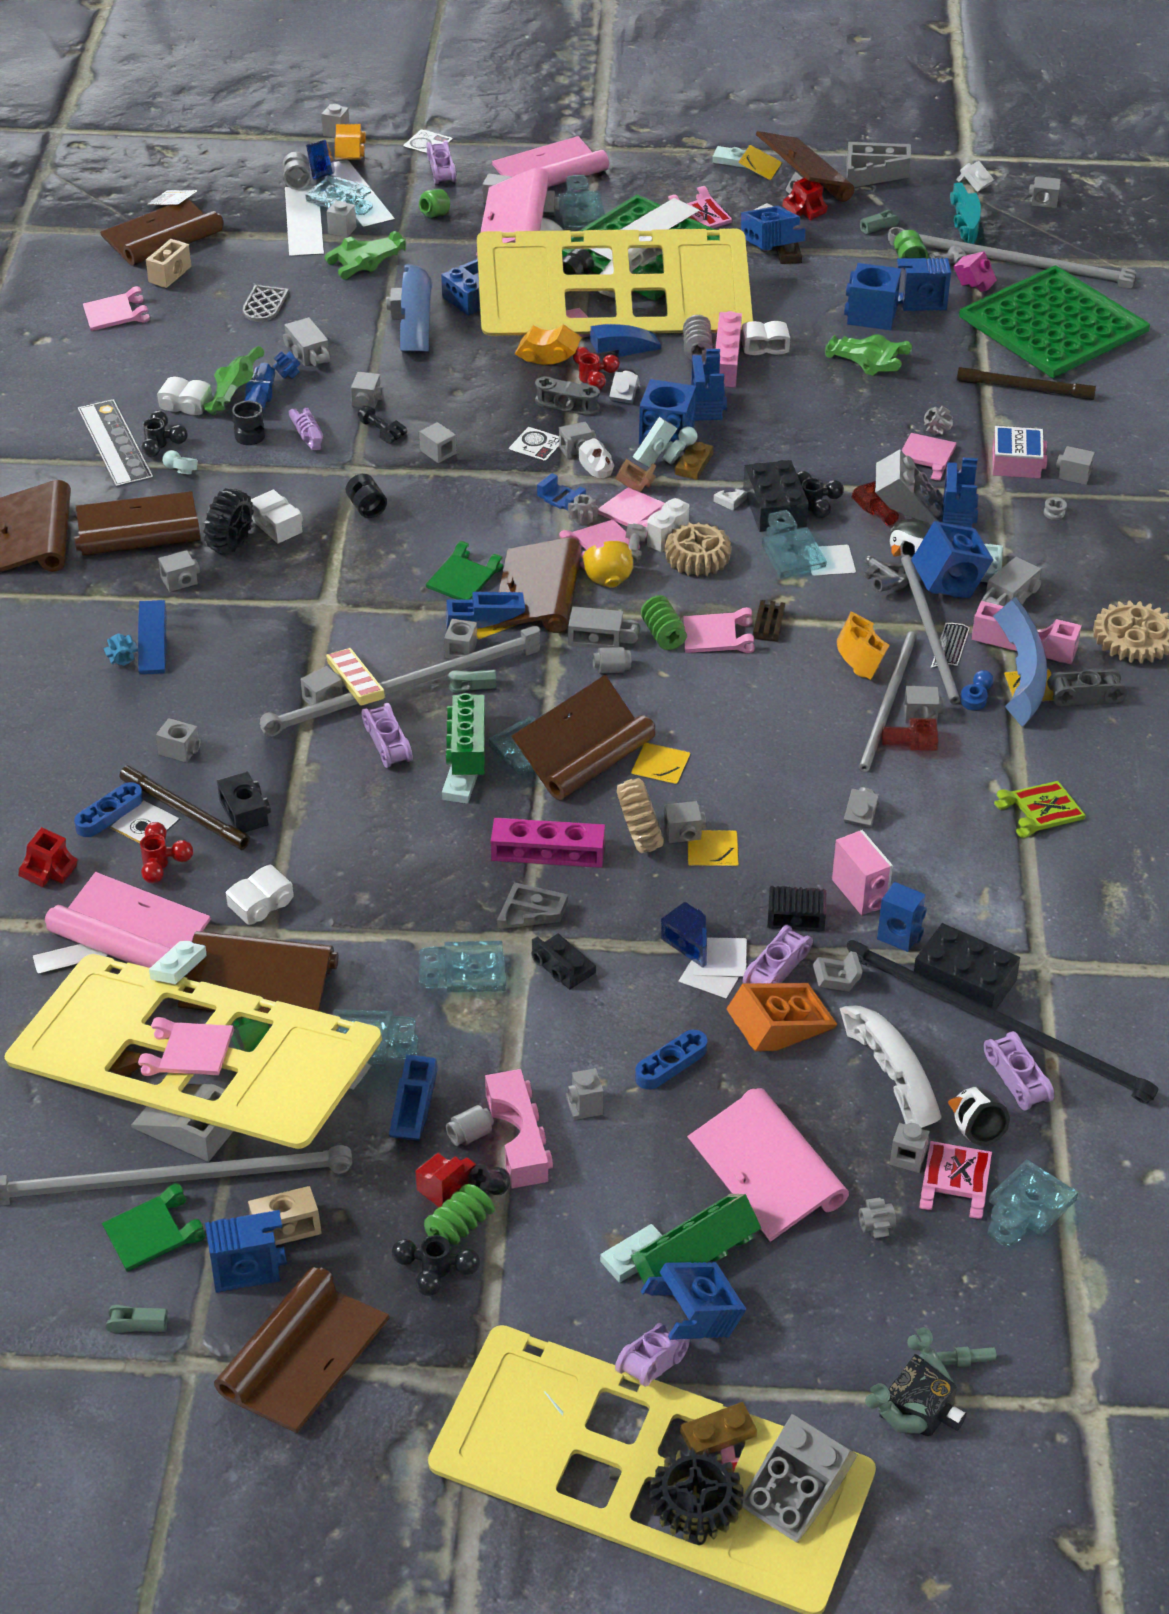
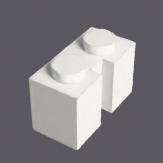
[251,489,303,543]

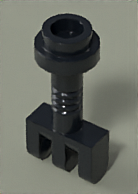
[358,406,408,444]

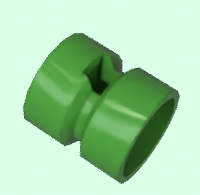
[894,230,928,259]

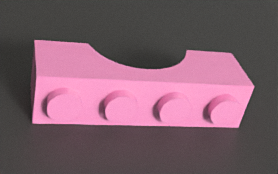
[716,311,742,388]
[971,601,1082,664]
[485,1069,553,1189]

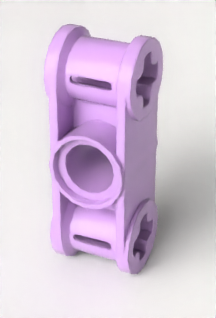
[426,141,456,184]
[362,703,413,768]
[743,925,813,983]
[984,1031,1054,1110]
[615,1323,690,1387]

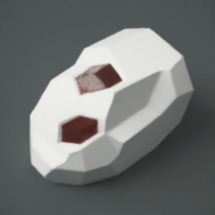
[579,438,614,478]

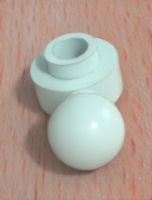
[662,427,697,465]
[163,450,198,474]

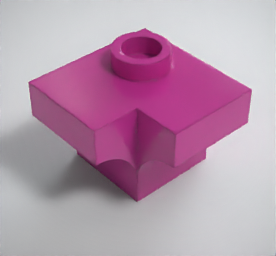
[953,251,997,292]

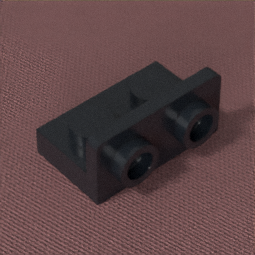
[531,933,596,990]

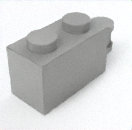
[283,317,330,366]
[982,557,1041,606]
[568,607,640,648]

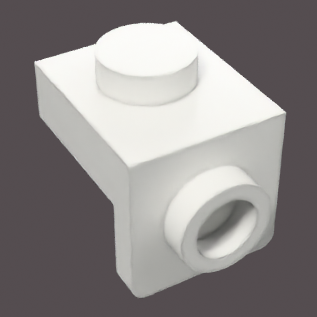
[956,161,994,192]
[609,371,640,404]

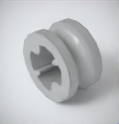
[1044,497,1067,520]

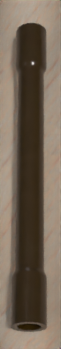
[957,367,1096,400]
[119,765,250,850]

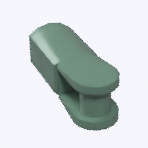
[860,210,900,234]
[449,670,496,693]
[106,1305,168,1333]

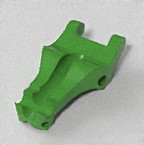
[325,231,406,279]
[825,334,912,376]
[203,346,265,415]

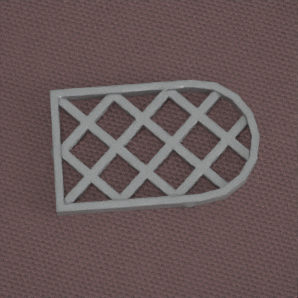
[243,285,289,322]

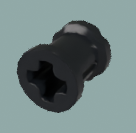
[469,1164,510,1195]

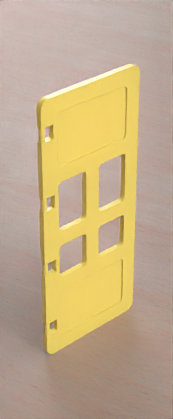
[477,229,753,336]
[5,954,382,1149]
[428,1325,876,1614]

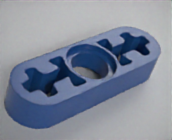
[74,782,143,837]
[635,1030,707,1090]

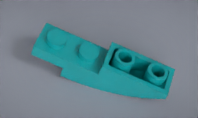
[950,183,981,244]

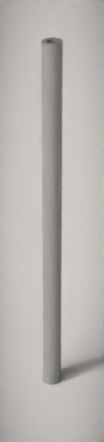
[901,555,960,704]
[859,631,917,772]

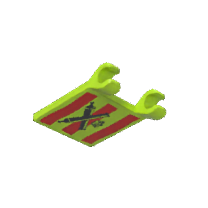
[994,781,1086,838]

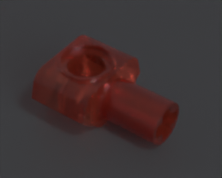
[851,481,899,526]
[882,718,938,751]

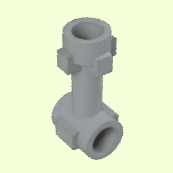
[928,245,967,264]
[625,523,647,564]

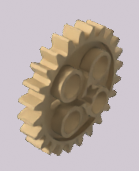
[1093,601,1169,663]

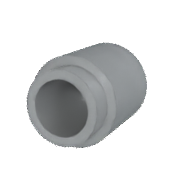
[593,647,631,674]
[446,1105,494,1146]

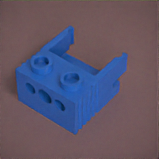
[741,206,805,250]
[897,258,951,311]
[441,259,480,316]
[691,349,727,421]
[942,457,978,528]
[205,1210,287,1293]
[641,1262,746,1340]

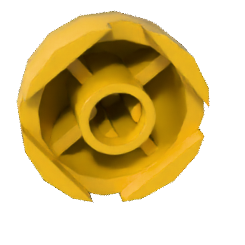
[583,541,633,588]

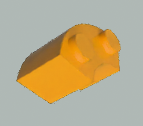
[335,124,366,160]
[515,324,582,365]
[837,611,890,680]

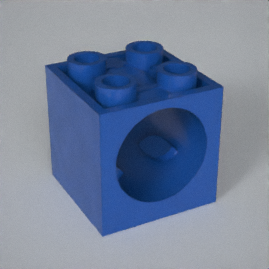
[844,263,901,330]
[639,379,696,451]
[911,521,994,599]

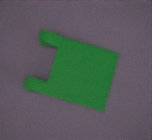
[426,541,503,600]
[102,1183,206,1272]

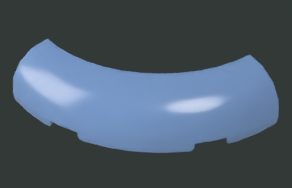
[400,264,433,351]
[993,597,1047,726]

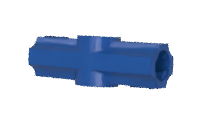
[244,363,275,412]

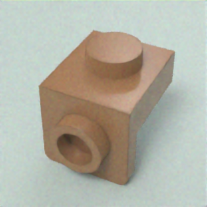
[615,459,656,492]

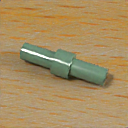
[936,1346,996,1368]

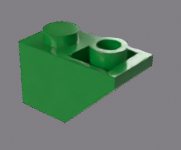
[231,1017,270,1052]

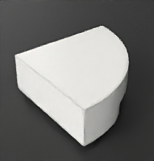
[713,489,747,510]

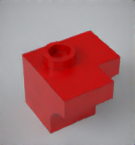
[782,178,828,220]
[18,827,77,887]
[416,1153,476,1207]

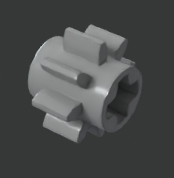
[924,406,953,436]
[568,494,598,525]
[859,1198,896,1238]

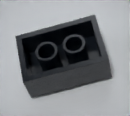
[743,460,809,532]
[914,923,1021,1010]

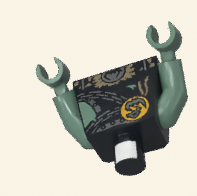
[865,1327,967,1436]

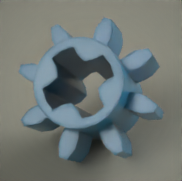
[104,633,138,666]

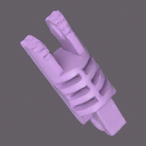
[289,408,323,450]

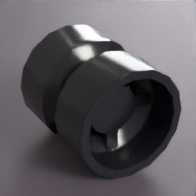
[562,249,594,275]
[232,401,265,445]
[345,473,387,518]

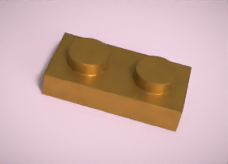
[675,442,714,480]
[680,1402,757,1455]

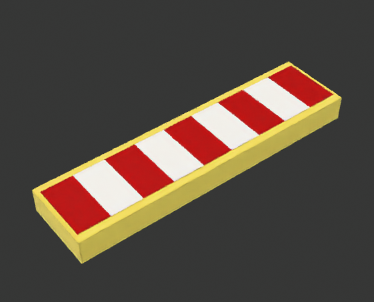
[326,648,385,706]

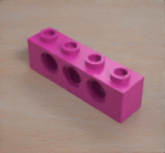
[491,818,605,868]

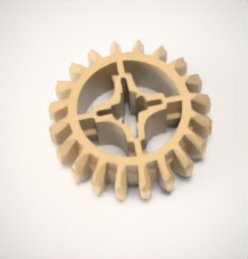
[665,522,732,577]
[617,778,664,853]

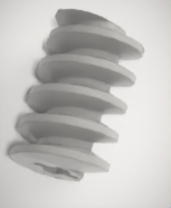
[683,315,713,362]

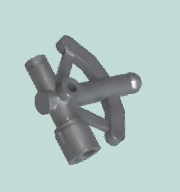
[864,556,909,592]

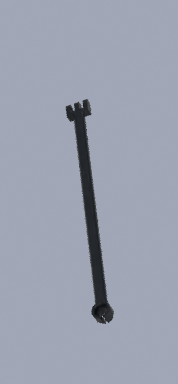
[847,940,1159,1104]

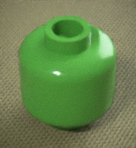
[419,188,450,218]

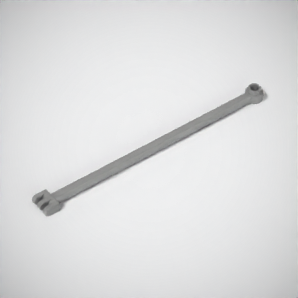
[888,227,1137,288]
[260,626,540,737]
[0,1145,352,1205]

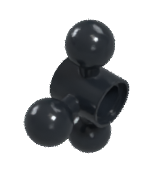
[141,410,188,457]
[797,471,844,518]
[392,1235,480,1296]

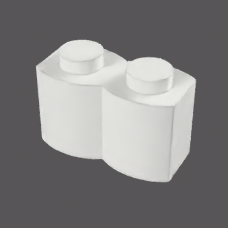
[741,321,790,355]
[157,377,213,415]
[647,498,689,552]
[226,865,294,925]

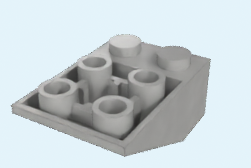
[875,450,943,525]
[131,1084,233,1162]
[742,1414,858,1543]

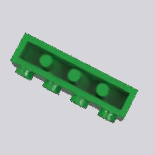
[446,693,485,775]
[630,1194,761,1284]

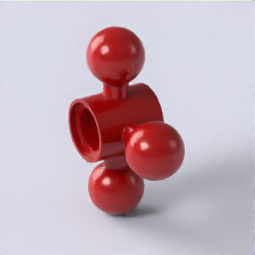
[573,347,620,390]
[140,822,193,884]

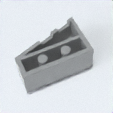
[846,142,911,187]

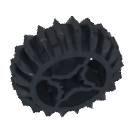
[203,488,254,555]
[649,1447,744,1543]

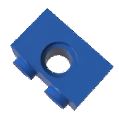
[877,882,927,952]

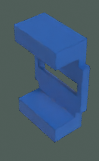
[537,473,586,511]

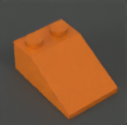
[727,983,837,1051]

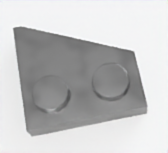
[497,882,568,929]

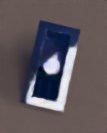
[306,140,335,180]
[661,902,707,968]

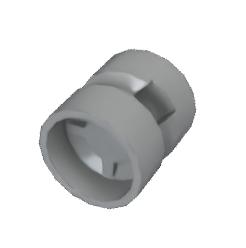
[282,152,311,190]

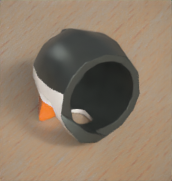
[889,519,931,559]
[948,1087,1010,1146]

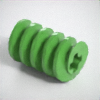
[641,595,687,650]
[424,1184,495,1250]

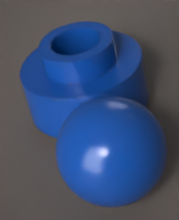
[960,670,994,711]

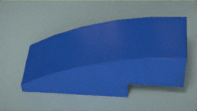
[590,324,661,357]
[446,592,525,630]
[138,600,167,675]
[389,1054,438,1141]

